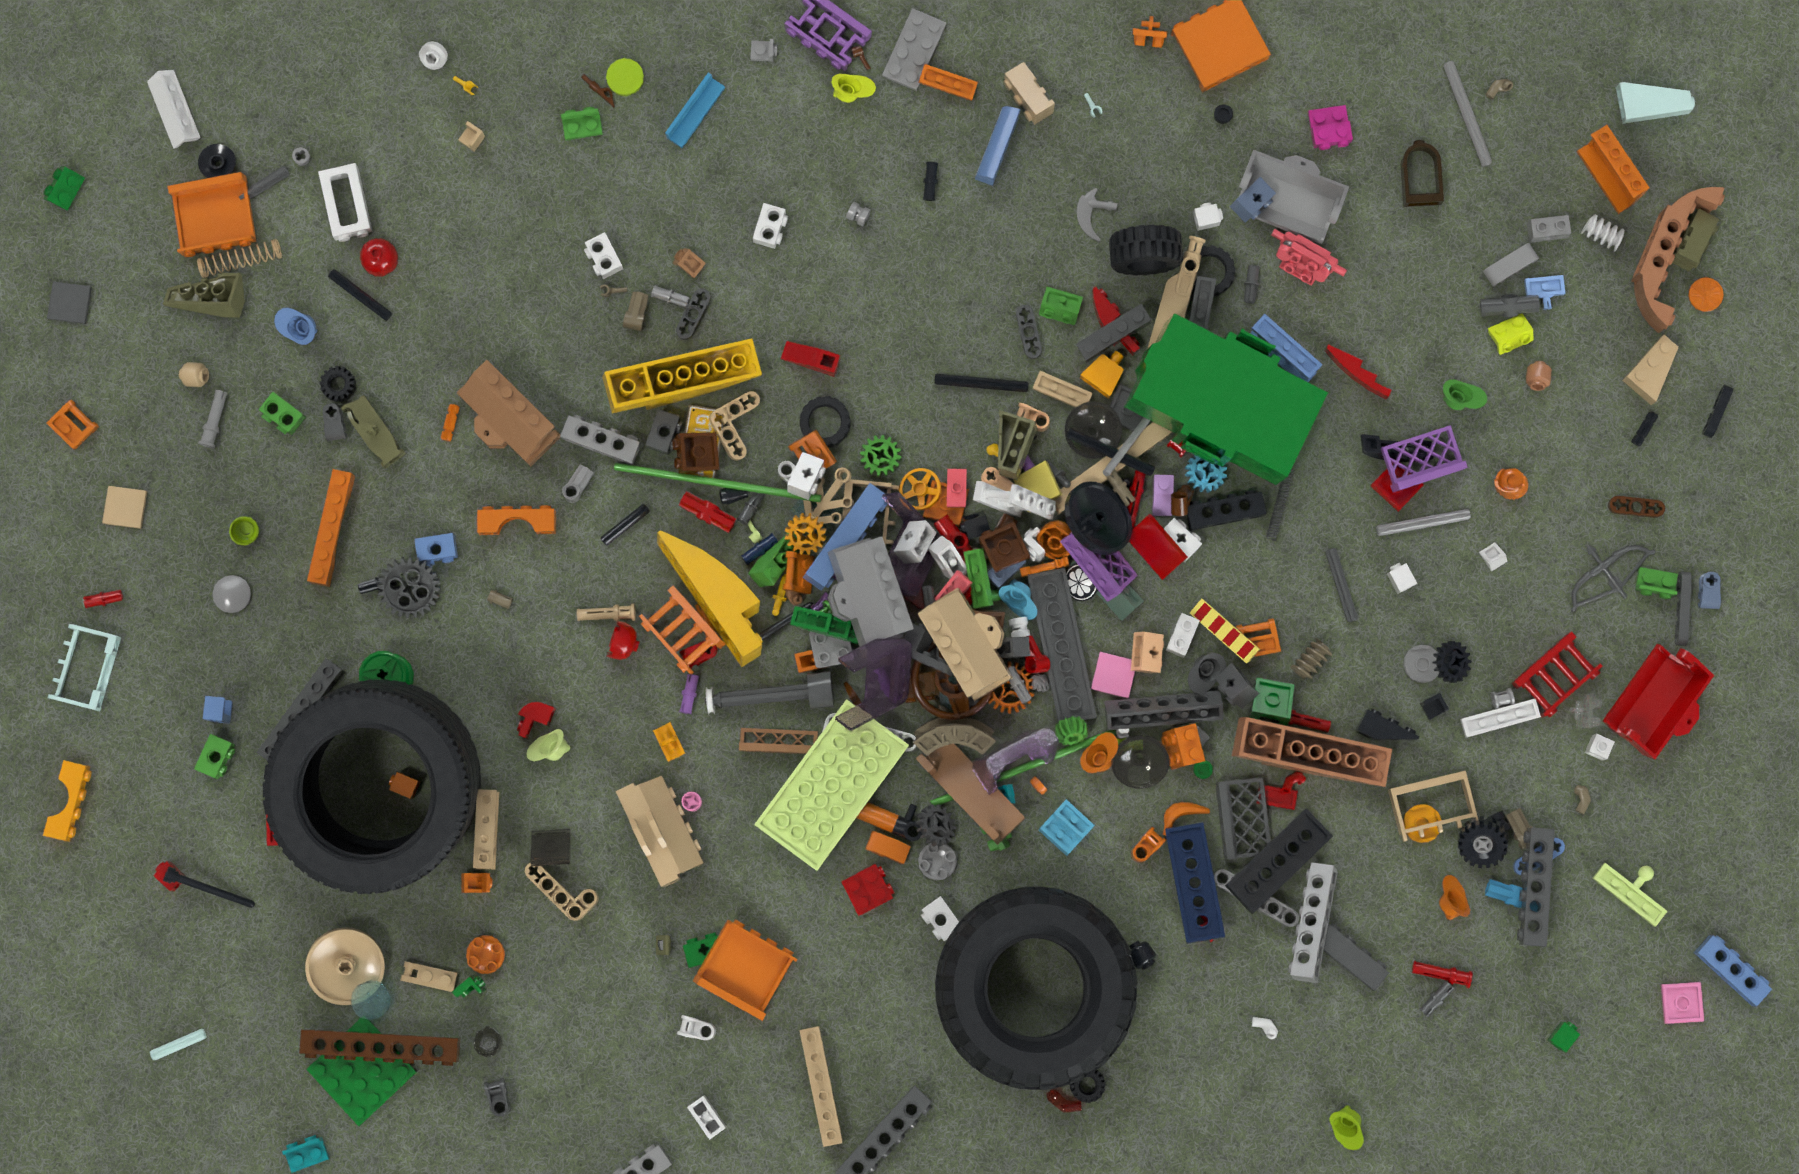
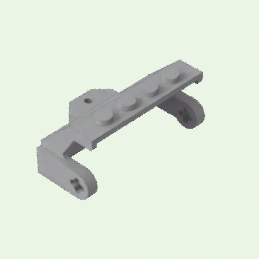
[1239,150,1349,244]
[827,536,914,651]

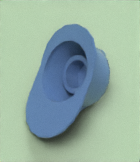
[274,308,318,345]

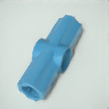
[1485,879,1538,911]

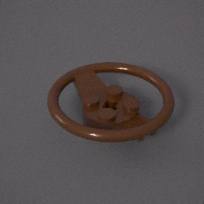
[911,640,994,720]

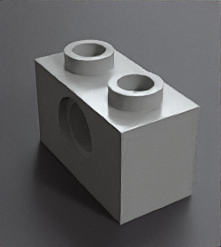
[1527,215,1571,243]

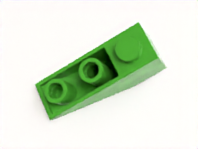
[748,533,799,587]

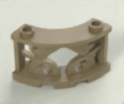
[913,717,996,756]

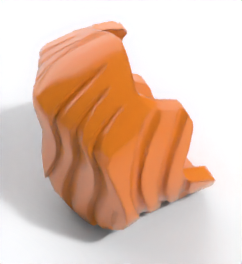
[1494,468,1528,500]

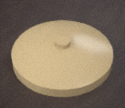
[305,928,385,1005]

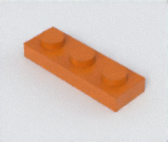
[918,64,978,101]

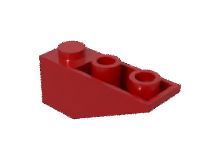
[780,341,841,377]

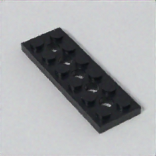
[1225,808,1333,914]

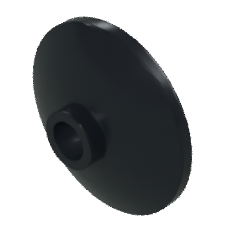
[198,144,236,178]

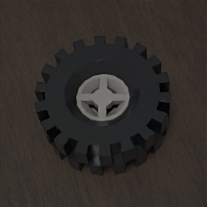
[1458,816,1508,868]

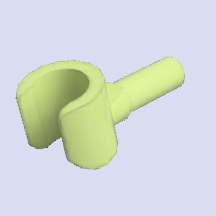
[748,520,762,544]

